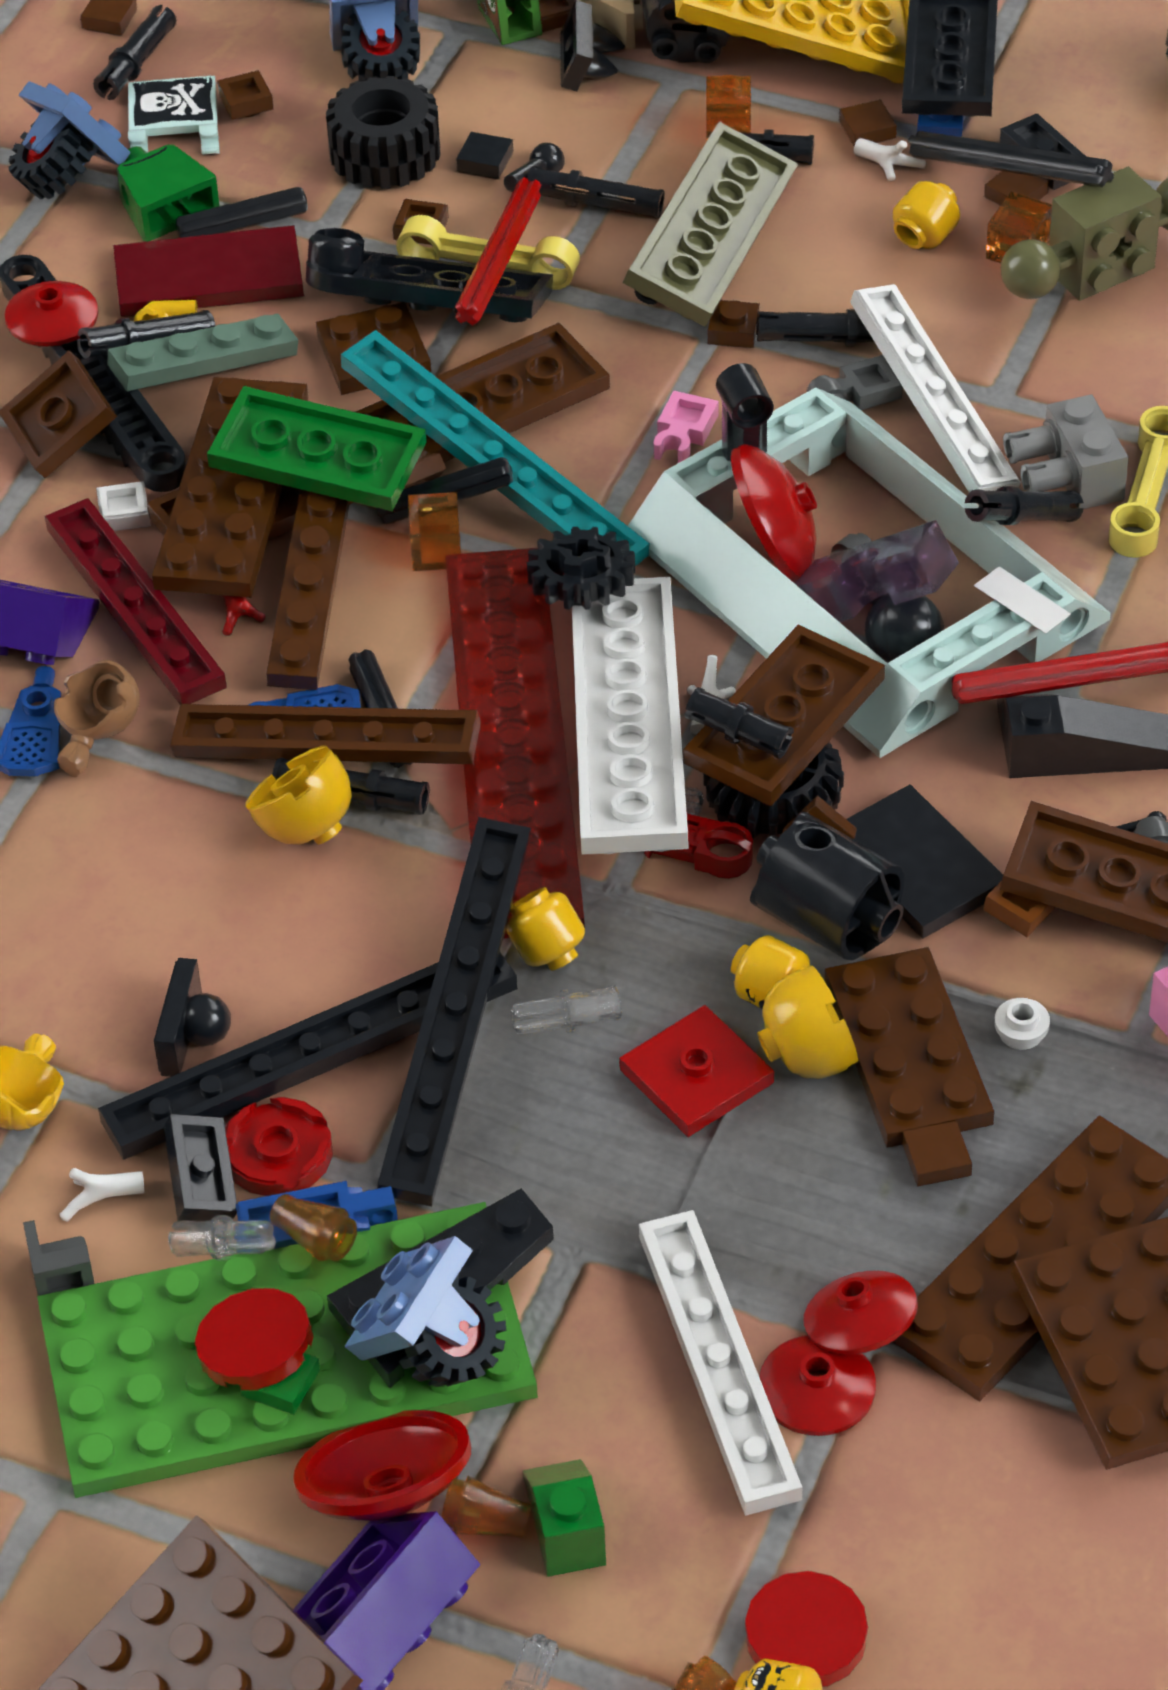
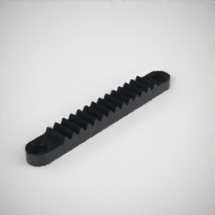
[0,255,186,492]

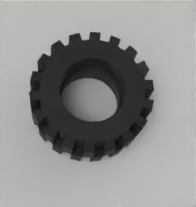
[326,76,441,189]

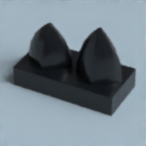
[560,0,625,91]

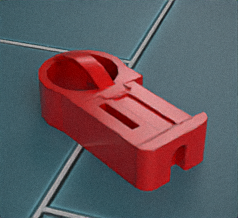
[644,813,753,879]

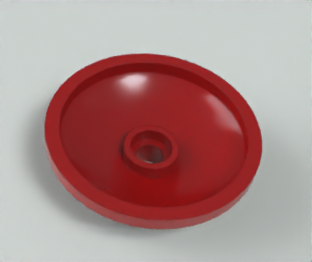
[731,444,817,584]
[293,1410,472,1521]

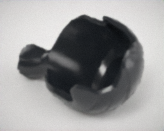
[865,552,944,663]

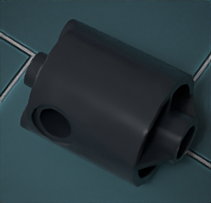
[642,0,731,63]
[750,812,905,960]

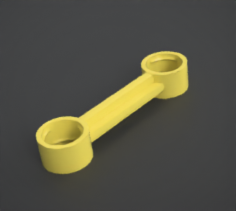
[396,215,580,290]
[1109,406,1168,558]

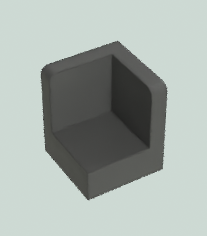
[23,1220,95,1296]

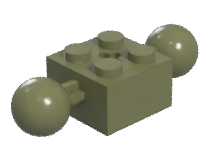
[1001,166,1168,301]

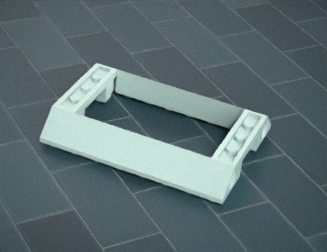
[628,387,1111,758]

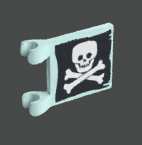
[128,75,220,155]

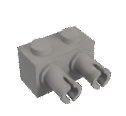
[1003,394,1128,509]

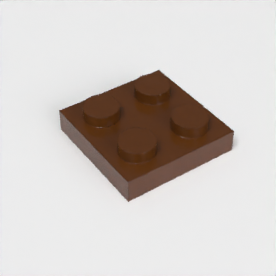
[316,302,431,395]
[0,350,117,478]

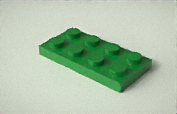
[207,386,427,511]

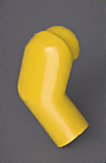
[134,300,197,321]

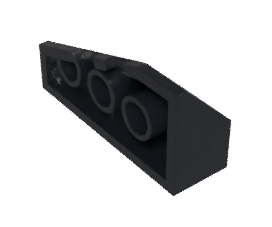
[997,694,1168,778]

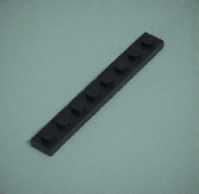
[377,817,531,1207]
[98,952,518,1160]

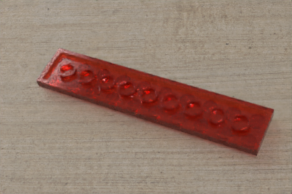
[445,548,585,939]

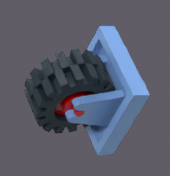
[329,0,420,82]
[8,81,131,199]
[344,1236,506,1387]

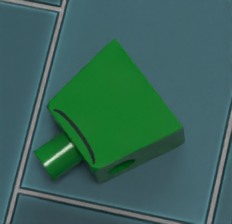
[117,144,220,242]

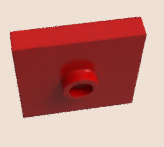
[619,1005,774,1137]

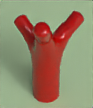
[221,595,266,636]

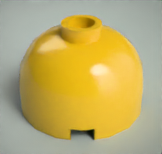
[245,745,352,845]
[757,965,858,1079]

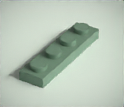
[107,314,299,391]

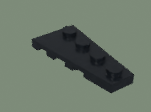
[327,1188,554,1388]

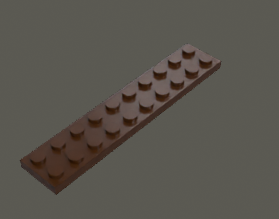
[147,323,610,541]

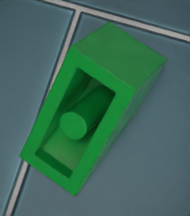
[523,1459,606,1577]

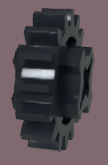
[526,526,636,610]

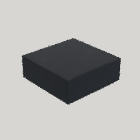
[456,131,514,179]

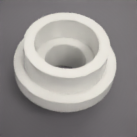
[994,998,1050,1050]

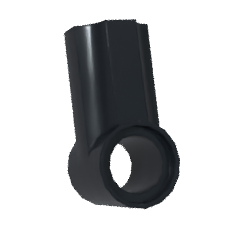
[716,363,774,461]

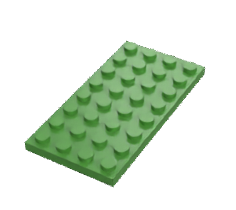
[37,1202,538,1498]

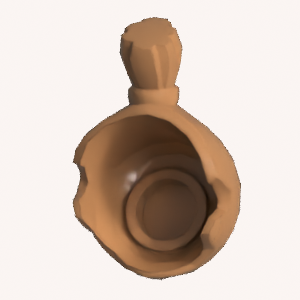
[54,660,140,777]

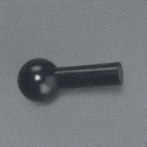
[503,142,565,192]

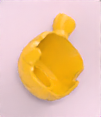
[0,1033,64,1131]

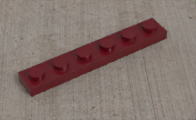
[45,498,227,704]

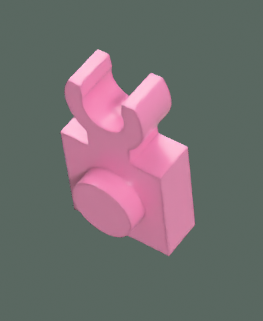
[654,391,719,463]

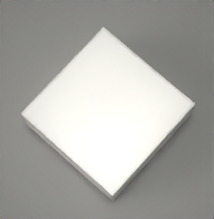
[96,481,151,531]

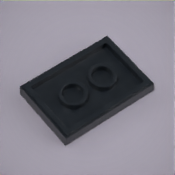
[847,784,1003,939]

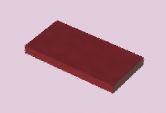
[113,225,304,317]

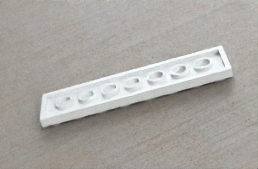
[572,577,689,855]

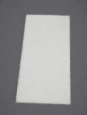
[974,566,1071,634]

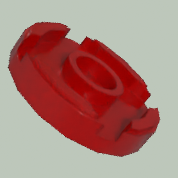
[225,1097,333,1196]
[195,1288,314,1390]
[745,1571,868,1687]

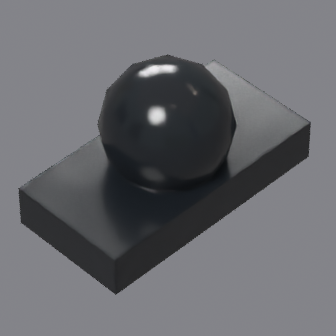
[154,957,231,1077]

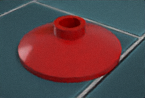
[4,281,98,347]
[803,1270,918,1355]
[759,1335,876,1436]

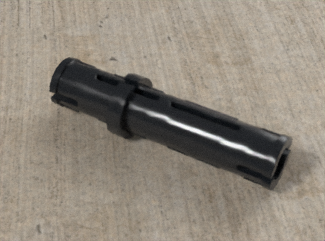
[93,5,177,100]
[528,166,665,218]
[756,309,874,347]
[77,310,216,358]
[964,486,1084,525]
[272,758,430,815]

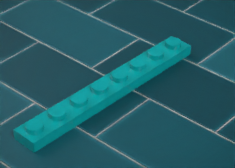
[341,330,650,566]

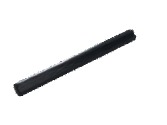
[907,131,1114,187]

